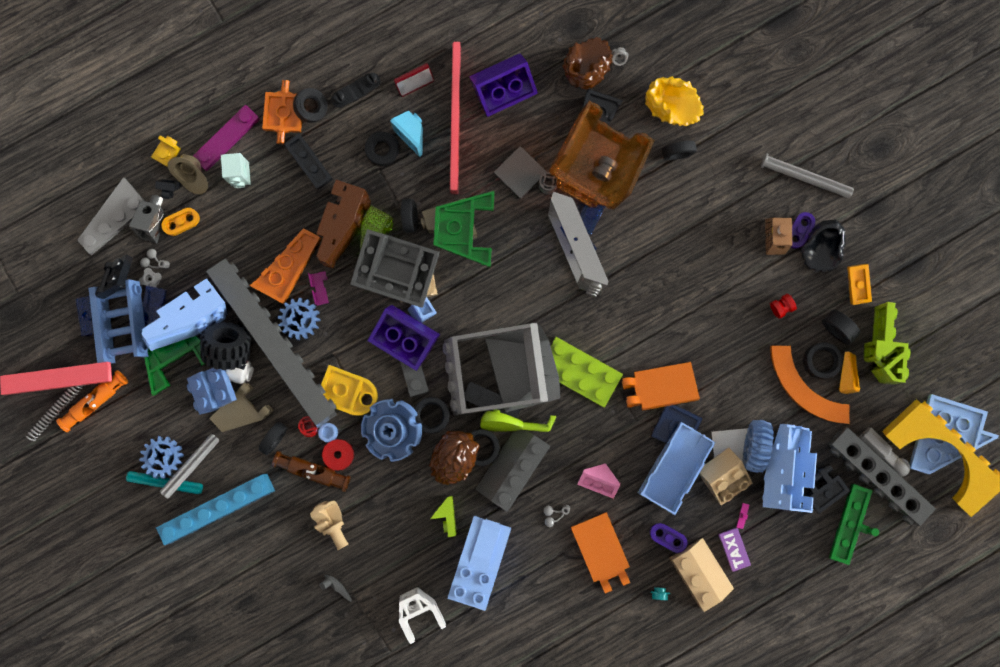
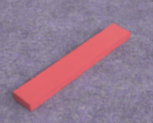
[0,362,112,395]

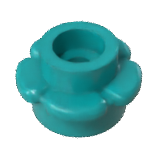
[651,587,670,600]

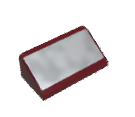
[394,63,434,97]

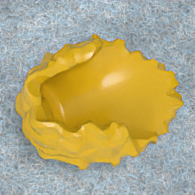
[645,76,704,126]

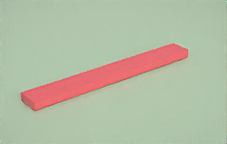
[450,42,461,194]

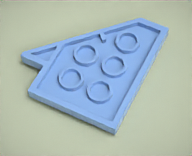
[909,394,999,474]

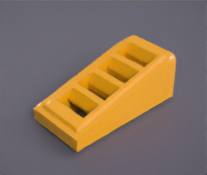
[839,351,860,394]

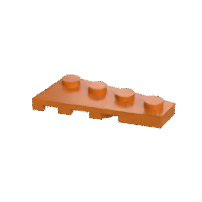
[250,228,321,304]

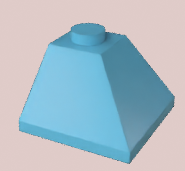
[390,111,423,157]

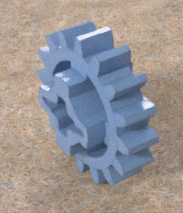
[278,298,321,340]
[139,436,184,479]

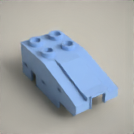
[141,279,228,351]
[637,422,715,515]
[762,424,817,513]
[447,516,511,611]

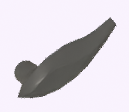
[319,575,352,602]

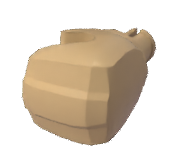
[310,500,349,550]

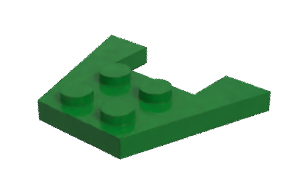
[434,191,495,268]
[144,327,207,396]

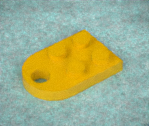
[321,365,378,416]

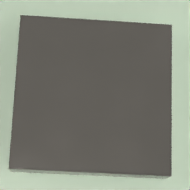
[494,146,547,200]

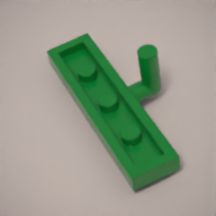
[829,484,879,565]

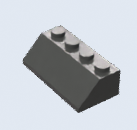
[476,430,550,512]

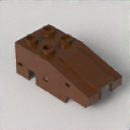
[316,180,371,269]

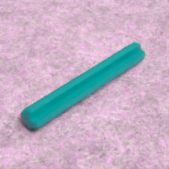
[126,471,203,494]

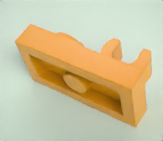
[847,264,872,305]

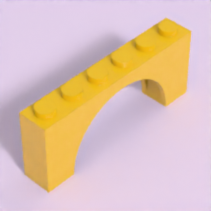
[882,399,1000,517]

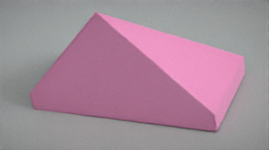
[577,464,620,499]

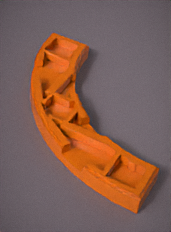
[770,346,850,424]

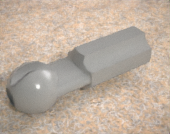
[859,427,910,477]

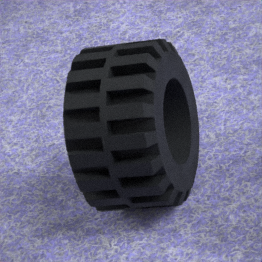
[200,322,251,370]

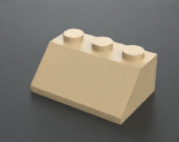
[670,538,734,612]

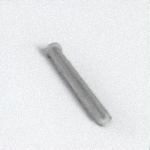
[761,153,854,198]

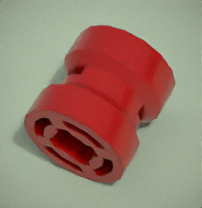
[770,293,797,319]
[298,416,319,437]

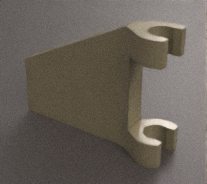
[209,383,274,432]

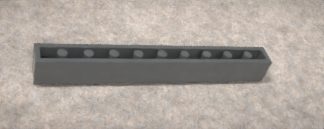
[206,258,337,428]

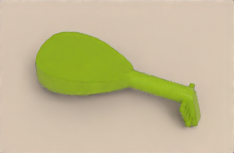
[480,410,556,432]

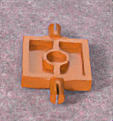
[262,80,302,144]

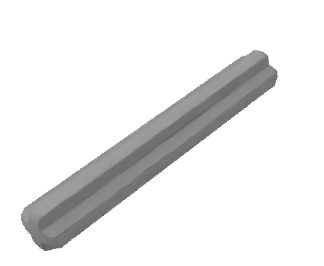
[160,434,219,498]

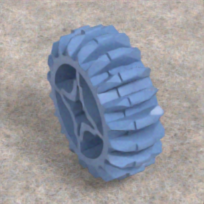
[742,420,774,473]

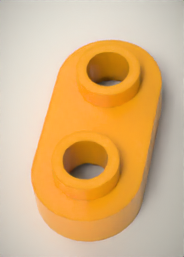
[161,208,200,236]

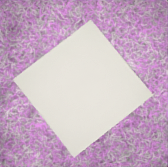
[712,428,748,462]

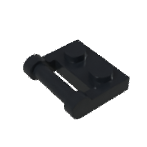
[95,254,133,299]

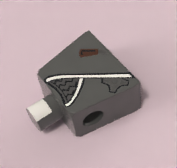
[129,195,166,244]

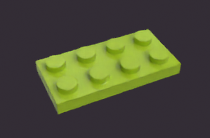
[551,337,623,408]

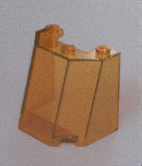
[549,100,655,209]

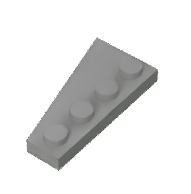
[78,177,145,255]

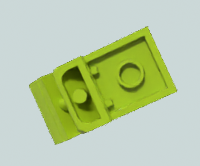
[863,302,910,385]

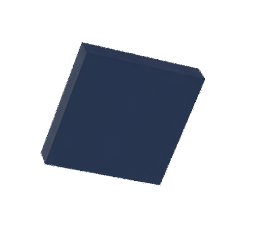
[651,405,703,444]

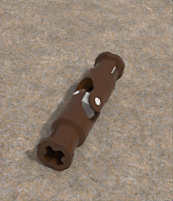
[272,451,351,492]

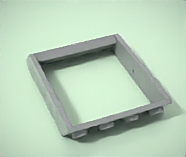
[548,192,609,297]
[443,323,548,416]

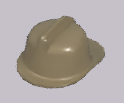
[168,154,208,194]

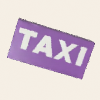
[718,528,751,572]

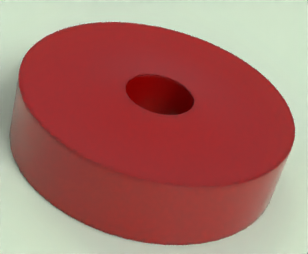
[322,439,354,470]

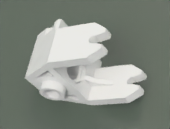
[399,587,446,644]

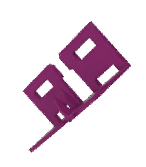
[308,271,329,306]

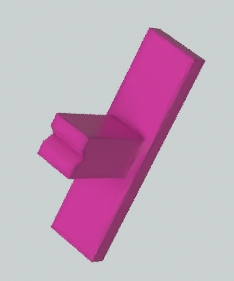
[736,503,749,529]

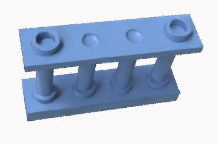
[89,280,149,364]

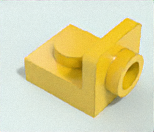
[151,136,181,167]

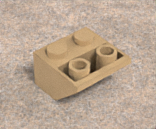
[699,448,753,506]

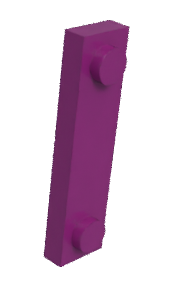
[193,105,260,171]

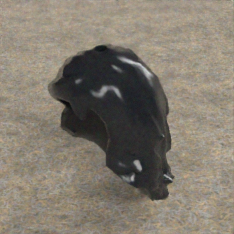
[800,219,846,273]

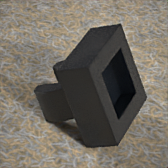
[155,179,181,199]

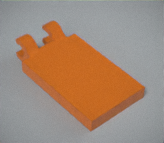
[622,362,700,411]
[571,512,630,593]

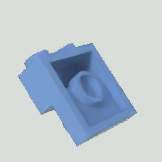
[187,368,237,415]

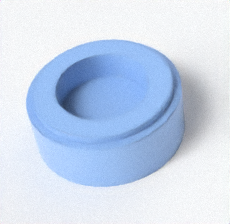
[318,423,338,442]

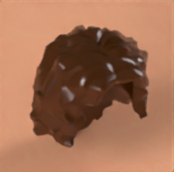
[562,37,613,89]
[429,431,480,485]

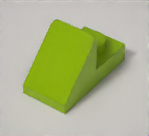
[430,496,457,537]

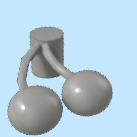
[140,249,170,268]
[544,504,570,527]

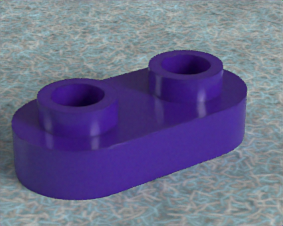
[790,212,815,249]
[650,523,687,553]

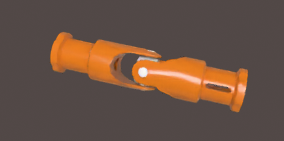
[56,370,129,432]

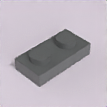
[400,361,429,397]

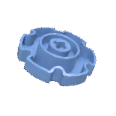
[361,399,422,462]

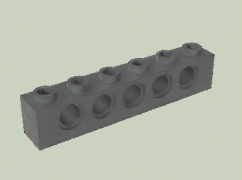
[827,427,936,526]

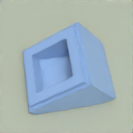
[408,297,437,323]

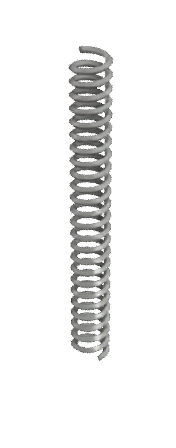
[26,385,86,441]

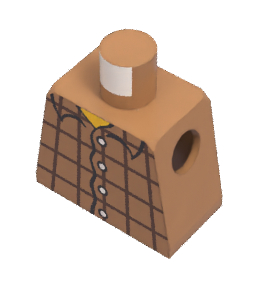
[765,218,792,255]

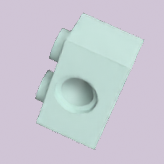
[221,153,251,188]

